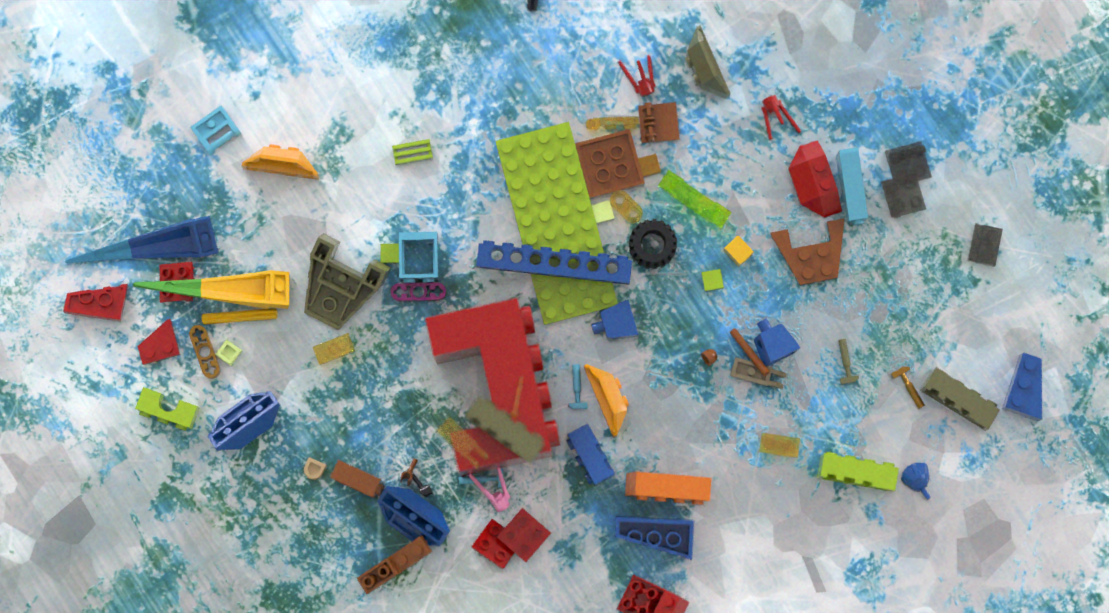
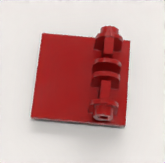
[160,262,195,303]
[497,508,551,562]
[471,519,514,569]

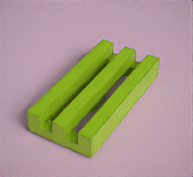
[392,139,433,165]

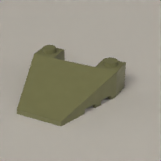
[304,233,391,330]

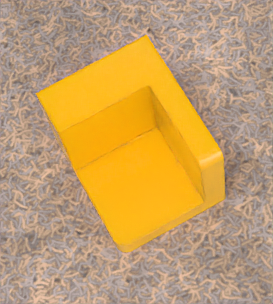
[723,236,754,267]

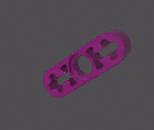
[390,282,446,302]

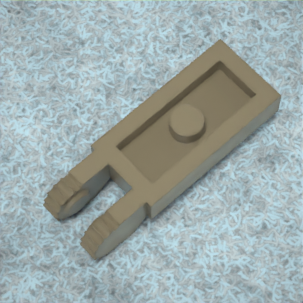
[730,357,787,389]

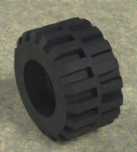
[629,219,677,269]

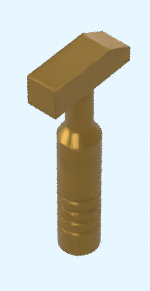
[891,367,925,409]

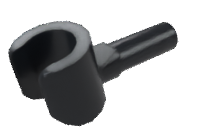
[412,473,433,497]

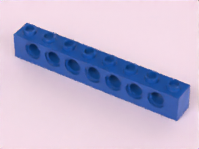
[476,240,632,285]

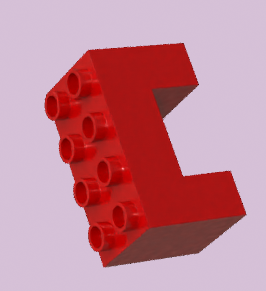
[425,298,560,477]

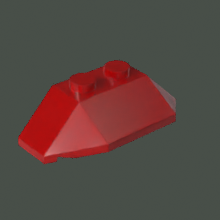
[788,140,842,218]

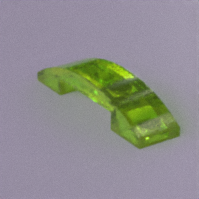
[658,169,732,228]

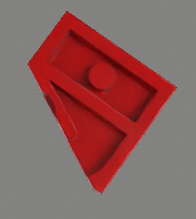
[138,319,181,365]

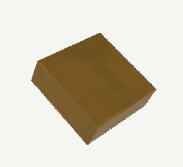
[638,154,661,177]

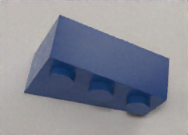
[1002,352,1042,422]
[566,424,615,487]

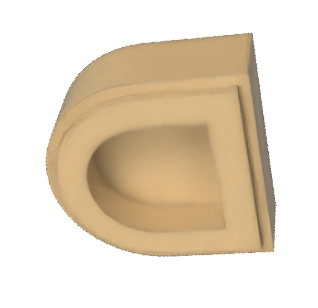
[304,457,327,480]

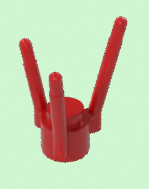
[618,55,656,97]
[761,95,801,140]

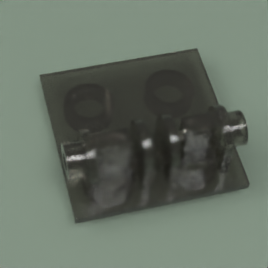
[884,141,932,187]
[881,173,926,219]

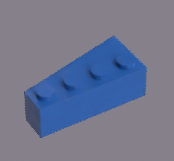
[615,516,694,560]

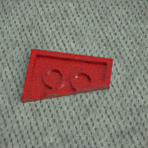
[63,284,128,322]

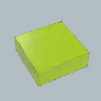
[380,244,399,264]
[701,269,724,292]

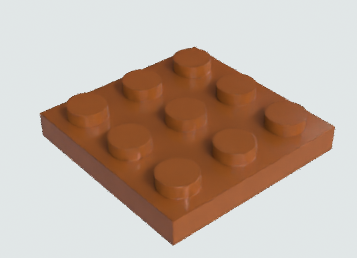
[575,129,645,199]

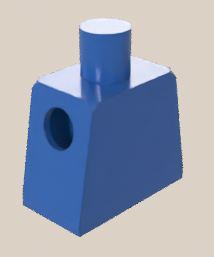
[591,300,638,340]
[754,318,800,367]

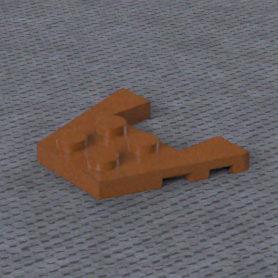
[770,218,844,286]

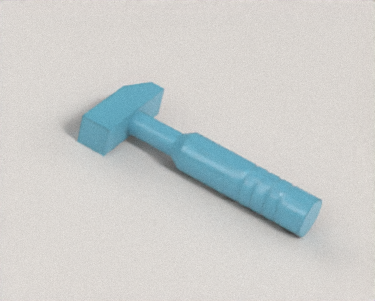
[568,364,588,409]
[459,468,504,488]

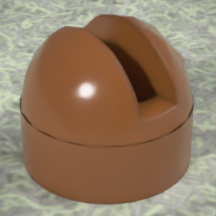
[701,349,718,366]

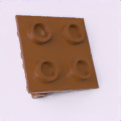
[638,102,680,143]

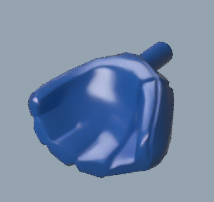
[901,463,931,500]

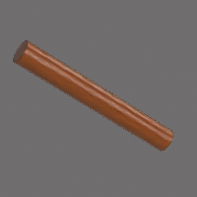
[730,328,770,376]

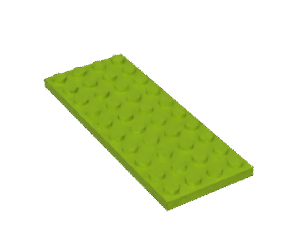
[495,122,618,325]

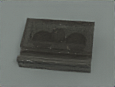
[967,223,1003,267]

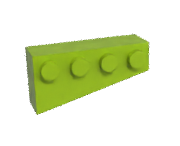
[817,452,899,492]

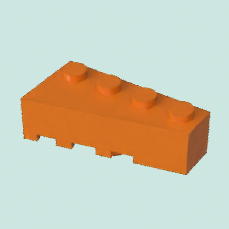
[625,472,711,505]

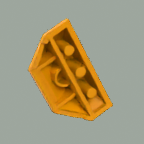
[242,144,319,180]
[584,364,629,438]

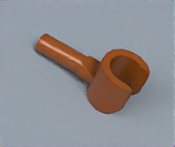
[400,458,418,486]

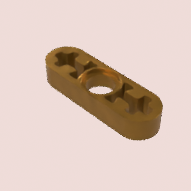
[189,325,220,379]

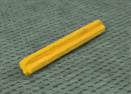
[201,308,278,324]

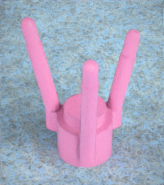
[469,467,511,512]

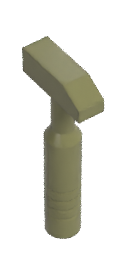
[838,339,859,385]

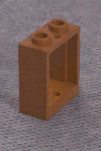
[330,460,385,499]

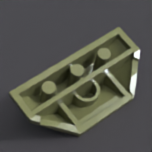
[684,25,731,99]

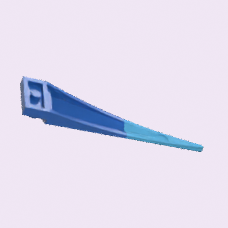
[65,216,219,263]

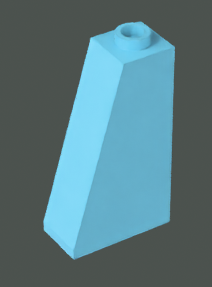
[835,147,868,226]

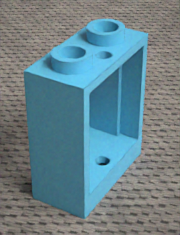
[399,232,439,283]

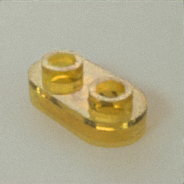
[610,190,643,223]

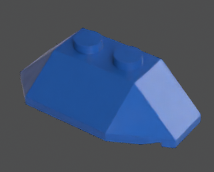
[208,391,280,451]
[377,486,450,546]

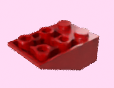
[617,574,690,613]

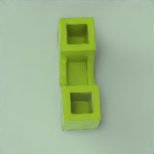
[135,387,200,431]

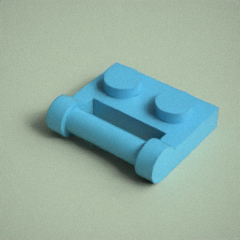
[190,106,242,156]

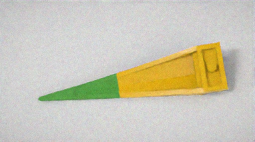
[133,270,289,309]

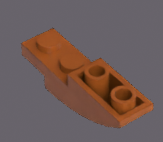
[357,536,433,594]

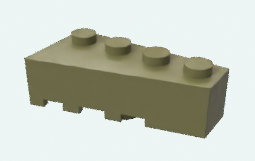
[920,367,1000,431]
[465,396,545,464]

